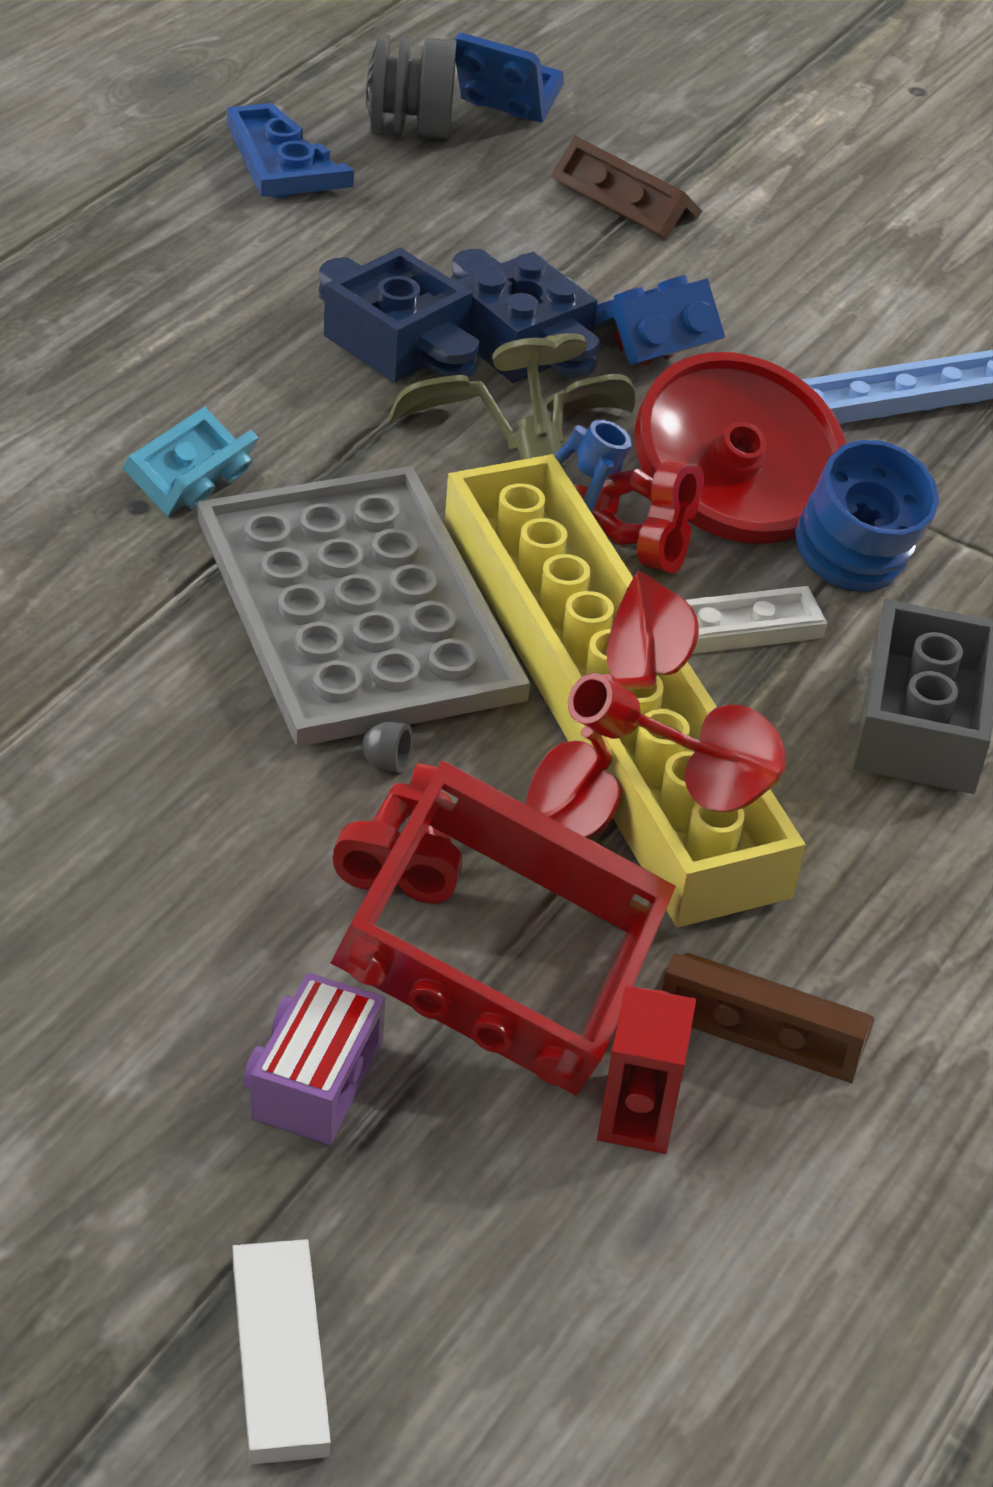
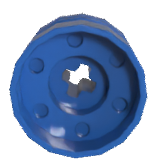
[795,439,939,592]

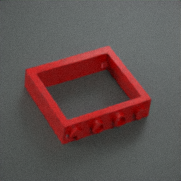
[330,760,676,1096]

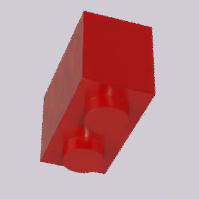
[597,985,696,1154]

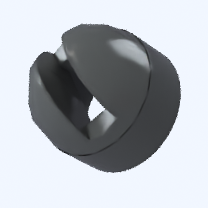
[362,721,413,773]

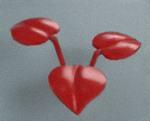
[525,571,786,839]

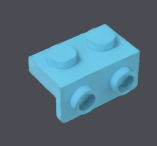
[122,407,259,517]

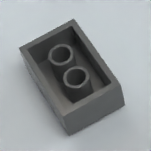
[853,599,993,794]

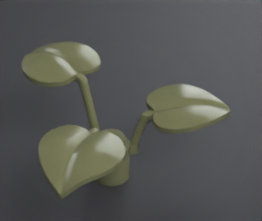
[389,333,635,470]

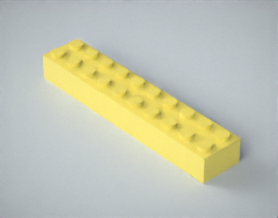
[444,454,806,928]

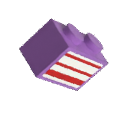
[244,972,385,1145]

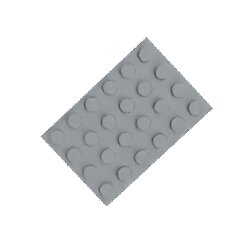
[197,466,530,747]

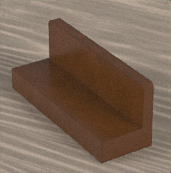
[551,136,702,240]
[662,953,874,1084]

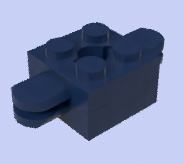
[318,247,479,382]
[451,249,600,383]

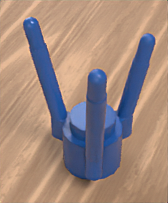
[554,420,632,513]

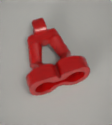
[573,461,704,573]
[332,763,463,903]

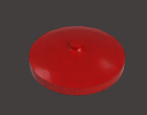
[634,352,846,544]

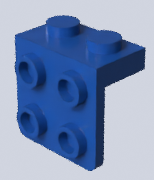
[454,33,564,123]
[594,275,725,366]

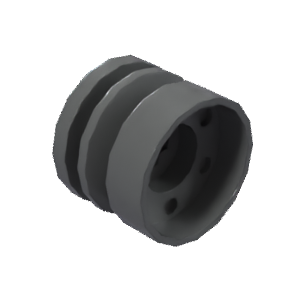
[366,34,457,140]

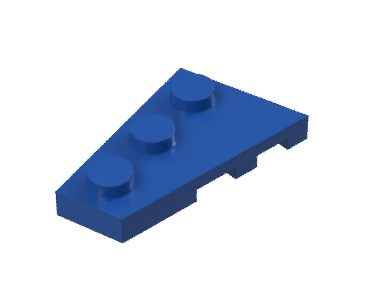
[227,103,354,198]

